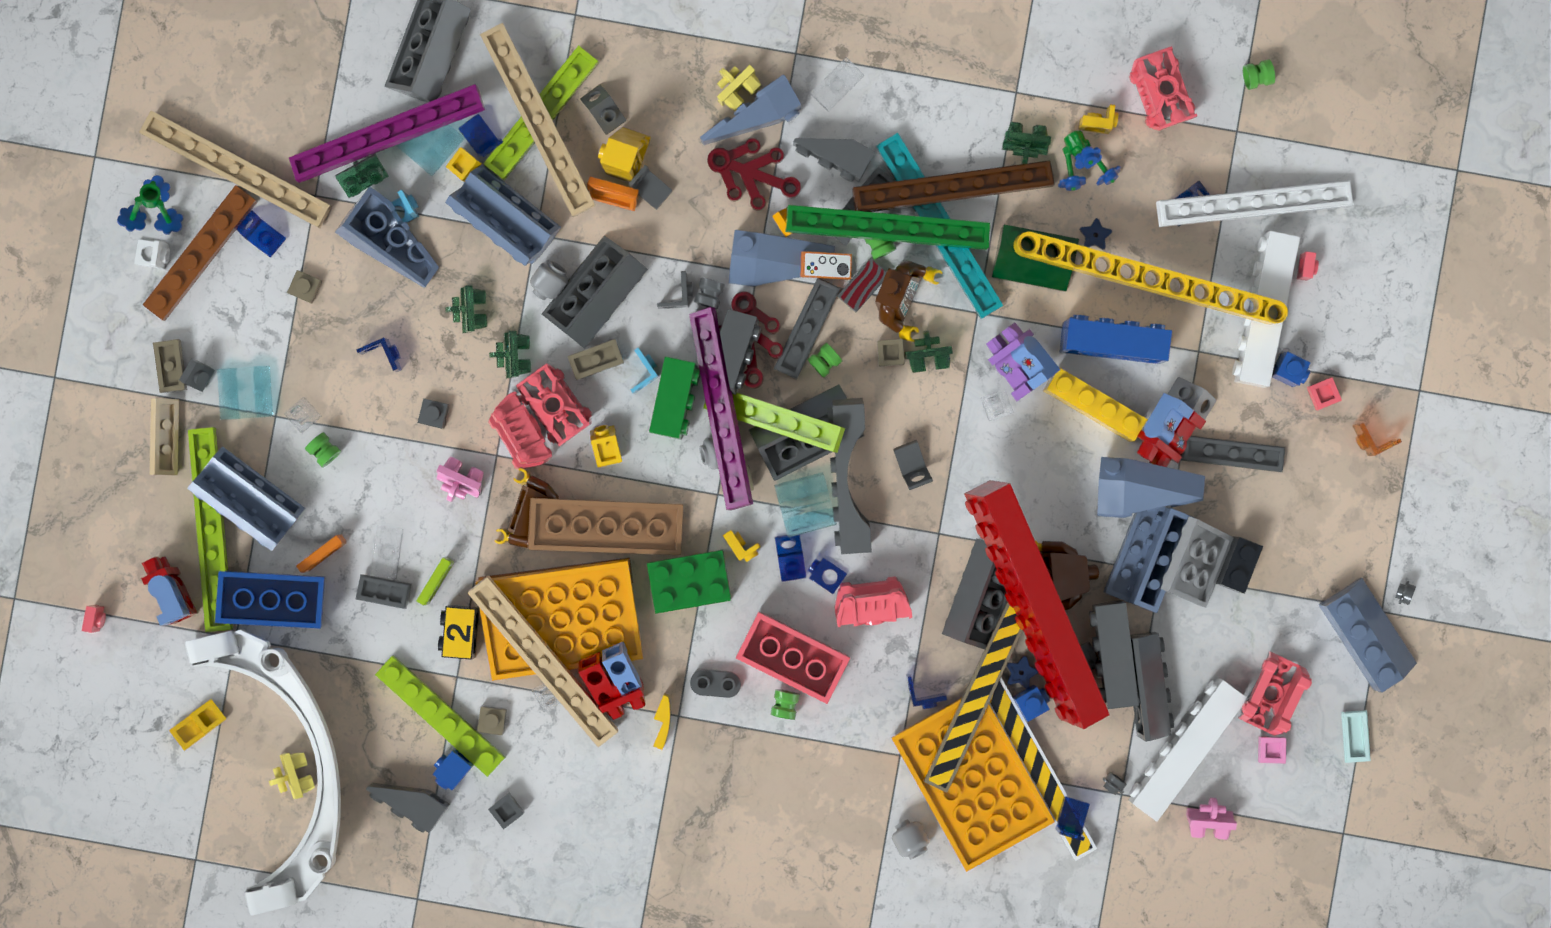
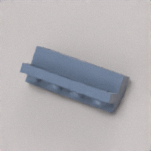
[445,165,561,266]
[187,446,305,551]
[1103,507,1195,613]

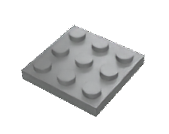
[1161,516,1234,608]

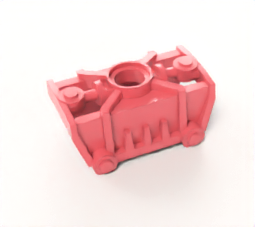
[1129,46,1197,131]
[516,363,592,447]
[488,391,552,469]
[834,576,912,627]
[1238,651,1312,736]

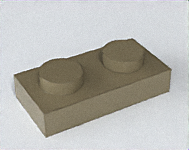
[153,339,188,393]
[567,339,624,380]

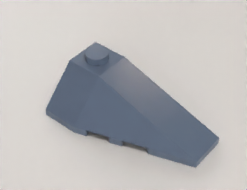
[700,74,801,145]
[335,186,439,288]
[729,230,835,287]
[1097,457,1205,518]

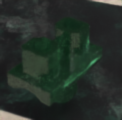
[1002,122,1051,164]
[335,153,389,198]
[445,285,487,334]
[905,330,953,373]
[489,331,531,379]

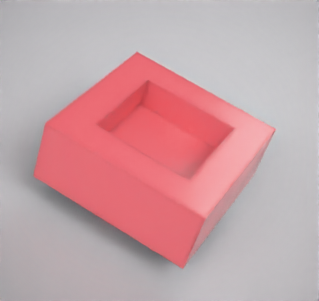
[1297,252,1319,281]
[1307,377,1342,410]
[82,605,106,633]

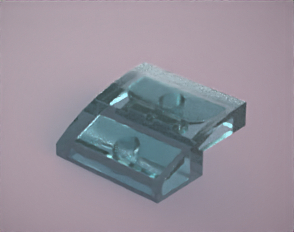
[396,125,465,176]
[217,366,273,420]
[774,472,837,537]

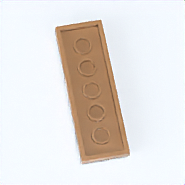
[528,498,683,555]

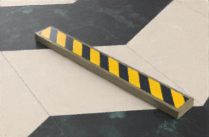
[924,602,1023,793]

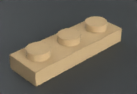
[150,398,179,475]

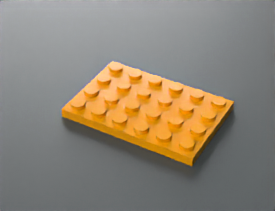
[475,559,643,681]
[891,698,1055,872]

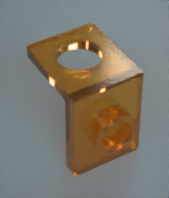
[1353,423,1402,456]

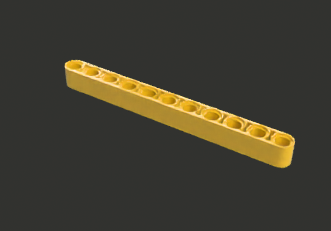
[1014,232,1288,325]

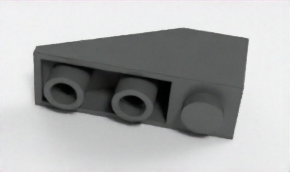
[793,138,875,182]
[720,309,761,395]
[366,783,450,833]

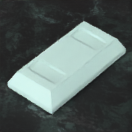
[1341,710,1371,763]

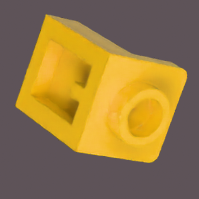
[1078,104,1119,134]
[590,425,622,468]
[723,530,760,562]

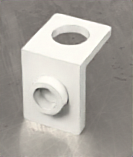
[134,239,170,269]

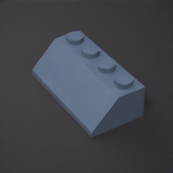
[1319,578,1417,693]

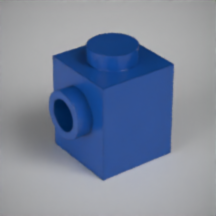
[1272,351,1310,387]
[1012,685,1050,722]
[433,748,474,790]

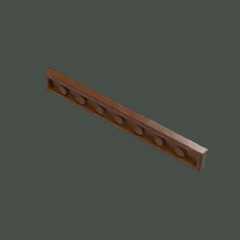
[852,160,1055,212]

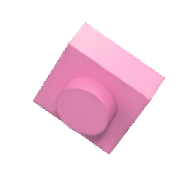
[1258,736,1286,764]

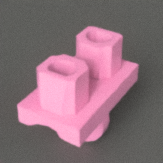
[436,457,484,502]
[1186,798,1237,840]

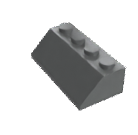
[384,0,471,102]
[542,235,648,349]
[749,384,864,481]
[942,538,1007,649]
[1089,600,1139,709]
[1130,632,1174,742]

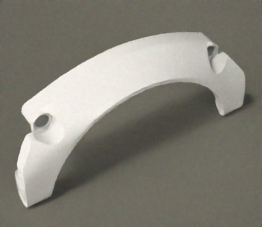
[185,629,341,915]

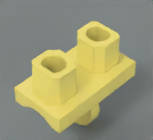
[717,65,762,112]
[269,752,315,799]

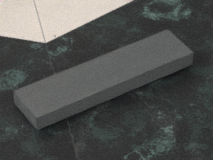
[774,278,840,380]
[1181,436,1285,472]

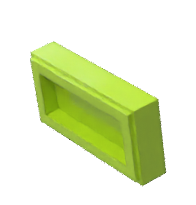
[416,557,454,606]

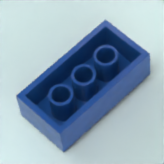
[1059,315,1172,364]
[215,570,325,629]

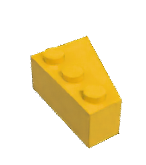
[598,127,651,182]

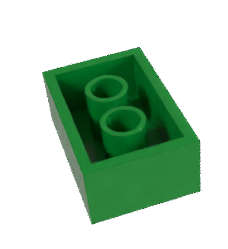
[649,357,700,440]
[647,550,732,614]

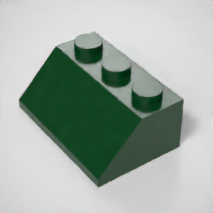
[991,224,1079,292]

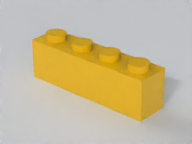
[1043,367,1148,442]

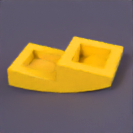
[653,693,671,750]
[169,699,226,751]

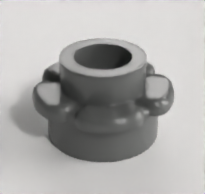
[1395,581,1416,605]
[1103,772,1127,795]

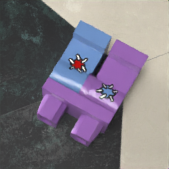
[986,322,1061,402]

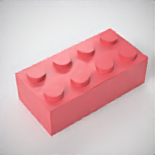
[736,611,850,704]

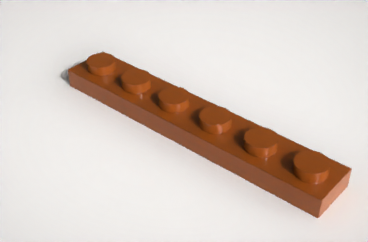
[142,185,258,321]

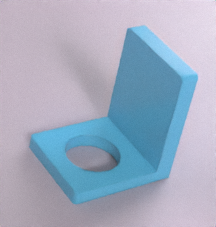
[391,190,419,223]
[631,348,659,394]

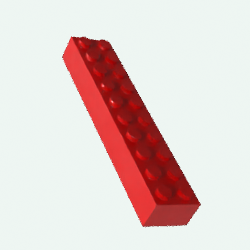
[964,480,1110,729]

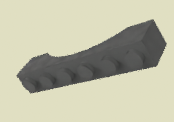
[827,398,872,554]

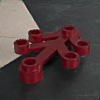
[707,138,801,211]
[719,291,784,389]

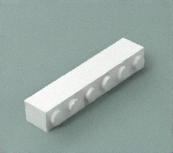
[1232,231,1300,388]
[1128,678,1248,822]

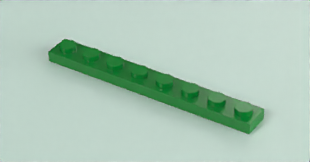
[785,205,990,250]

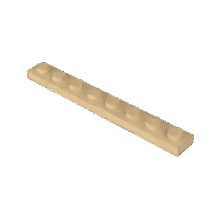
[480,23,596,217]
[139,111,332,228]
[468,575,618,747]

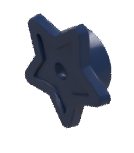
[1079,218,1112,250]
[1006,656,1038,689]

